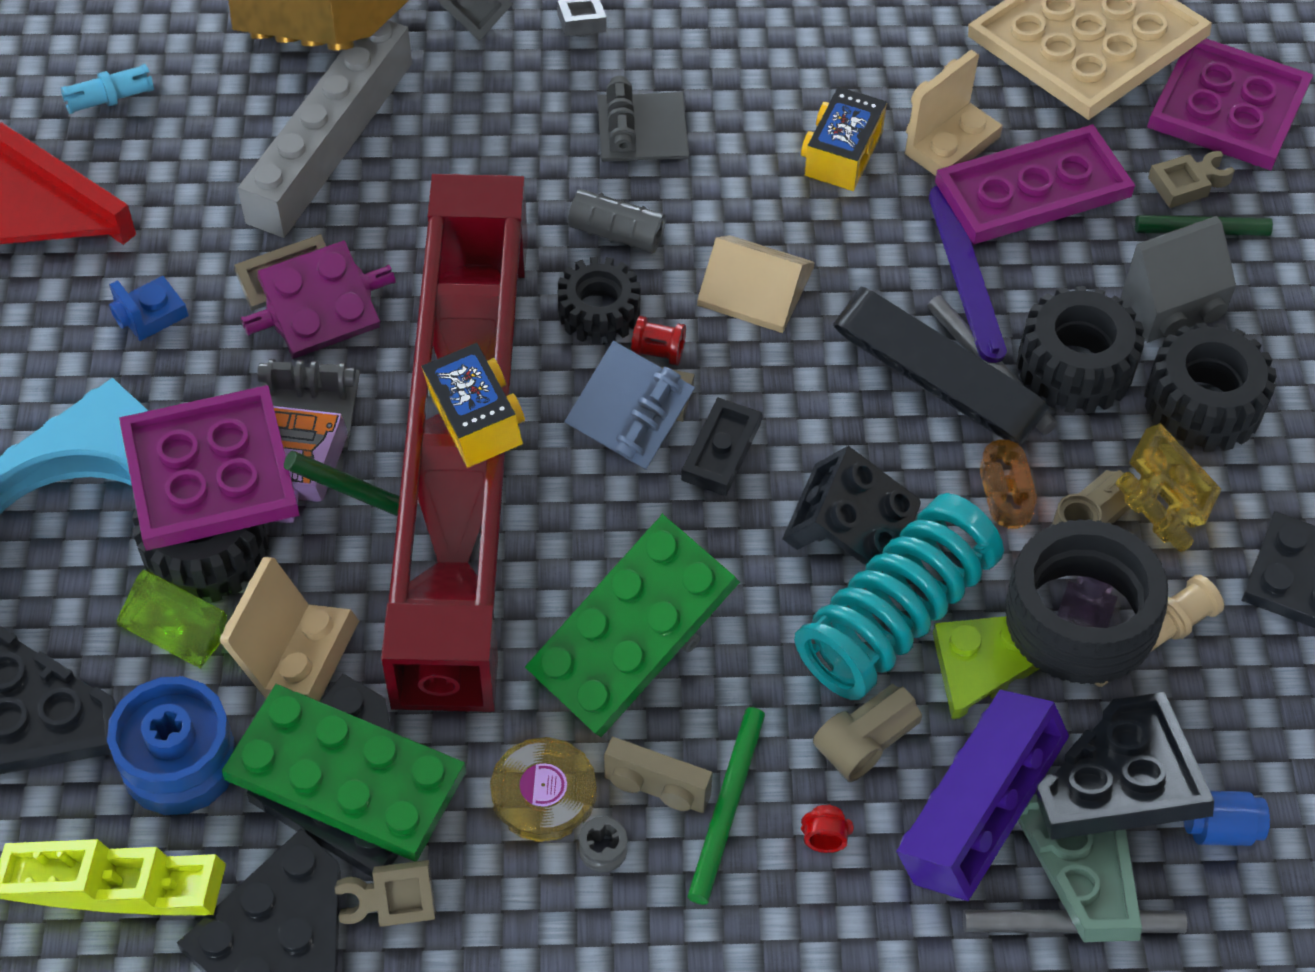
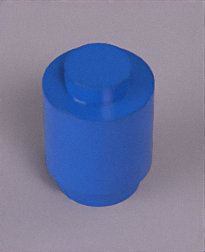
[1183,791,1270,846]

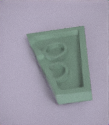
[1018,794,1142,942]

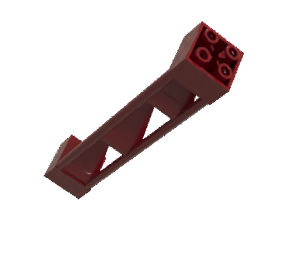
[381,174,528,712]

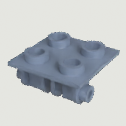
[564,340,695,470]

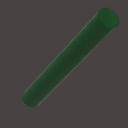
[1135,215,1273,236]
[284,451,399,516]

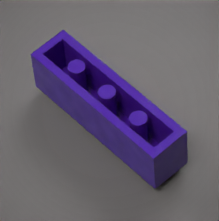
[896,689,1069,901]

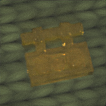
[1116,423,1222,552]

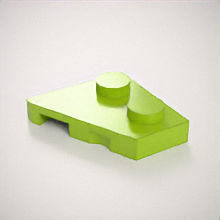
[932,616,1039,719]

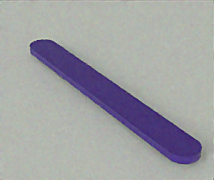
[928,186,1007,363]

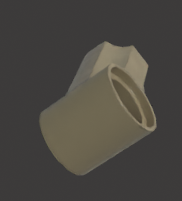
[1052,470,1139,525]
[813,684,922,782]

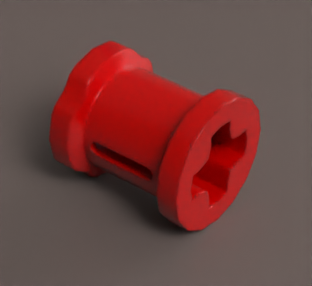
[631,316,686,366]

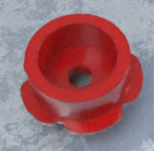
[801,805,854,853]

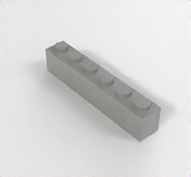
[238,20,412,238]

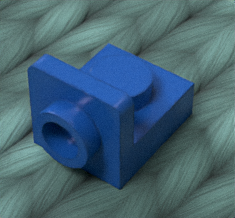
[109,276,189,341]

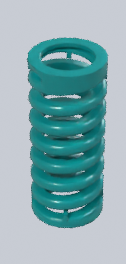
[794,493,1004,700]

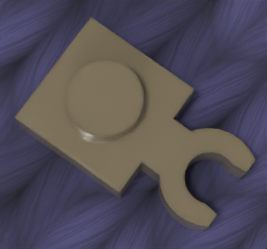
[1148,151,1235,208]
[335,860,436,927]

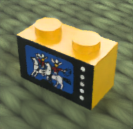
[801,87,887,191]
[422,343,525,468]

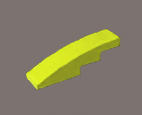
[0,839,226,915]

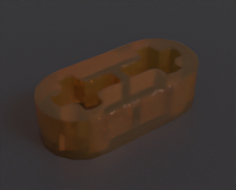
[980,439,1037,529]

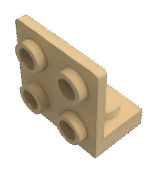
[905,50,1003,176]
[220,557,359,702]

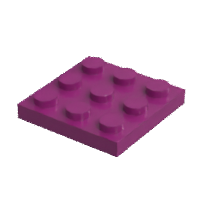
[1147,38,1314,171]
[119,385,300,551]

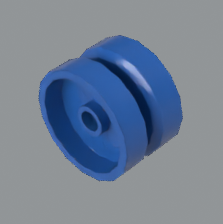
[107,676,236,815]

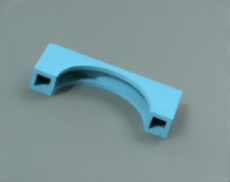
[0,378,148,514]

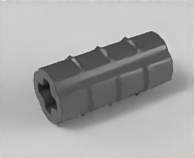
[568,189,666,253]

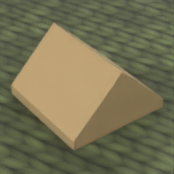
[697,235,815,333]

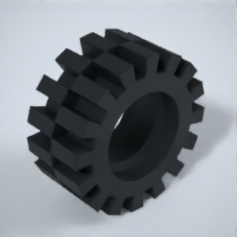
[557,257,641,345]

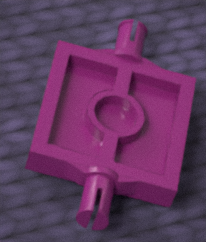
[241,240,396,359]

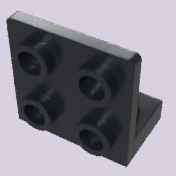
[782,445,921,572]

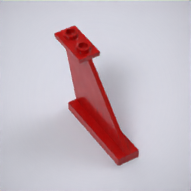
[0,122,136,245]

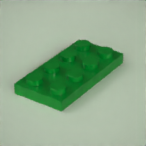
[525,514,740,737]
[222,684,466,862]

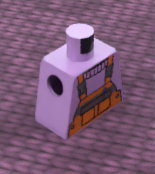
[273,406,348,523]

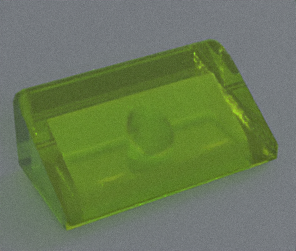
[116,569,228,669]

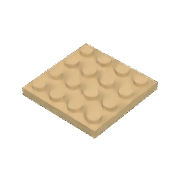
[968,0,1212,120]

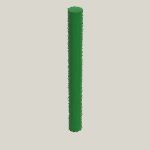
[687,707,765,905]

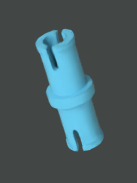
[61,64,154,114]

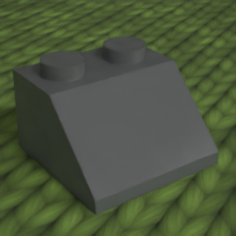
[1120,216,1236,343]

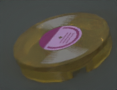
[490,737,597,842]

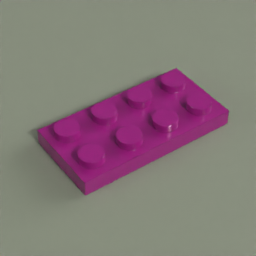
[935,124,1135,244]

